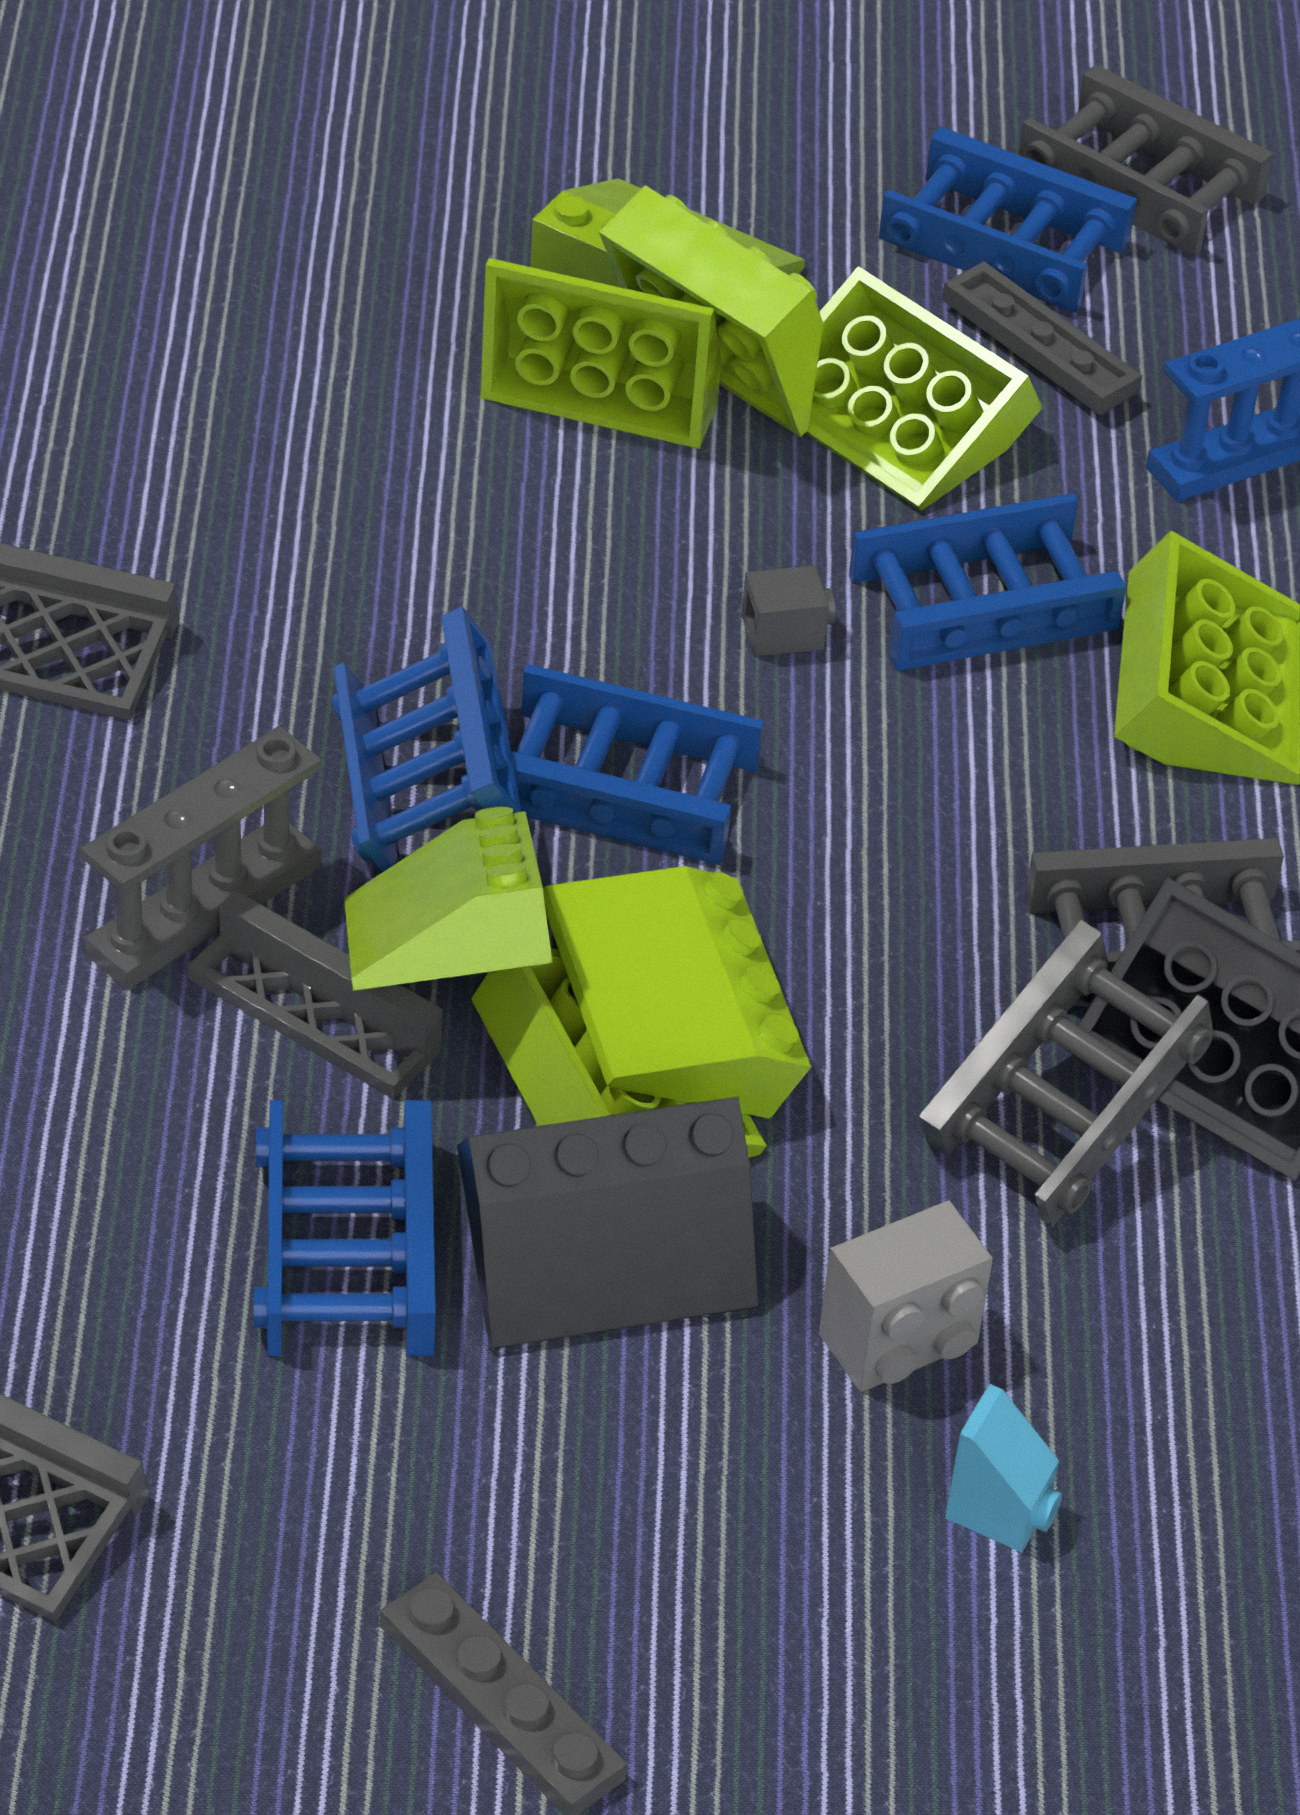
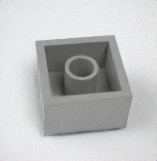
[819,1200,993,1393]

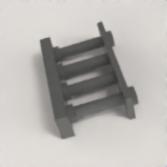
[1019,64,1274,256]
[80,725,322,990]
[1025,838,1300,1007]
[919,920,1214,1228]

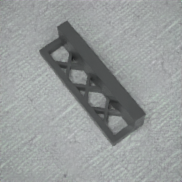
[187,890,443,1099]

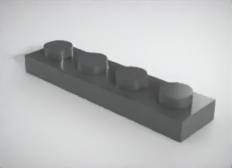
[942,261,1142,415]
[380,1572,627,1815]

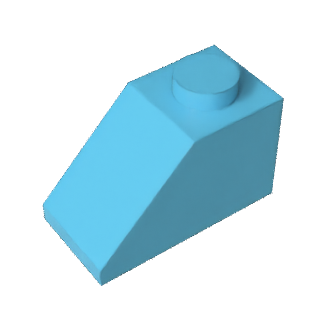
[945,1383,1063,1553]

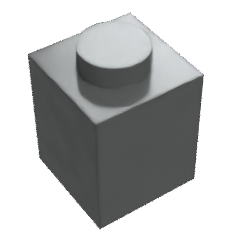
[741,565,836,657]

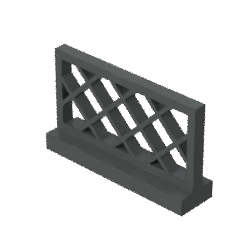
[0,543,180,721]
[0,1394,150,1623]

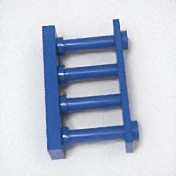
[878,126,1137,313]
[1146,318,1300,502]
[849,493,1126,671]
[332,606,521,872]
[511,664,764,865]
[253,1100,436,1356]

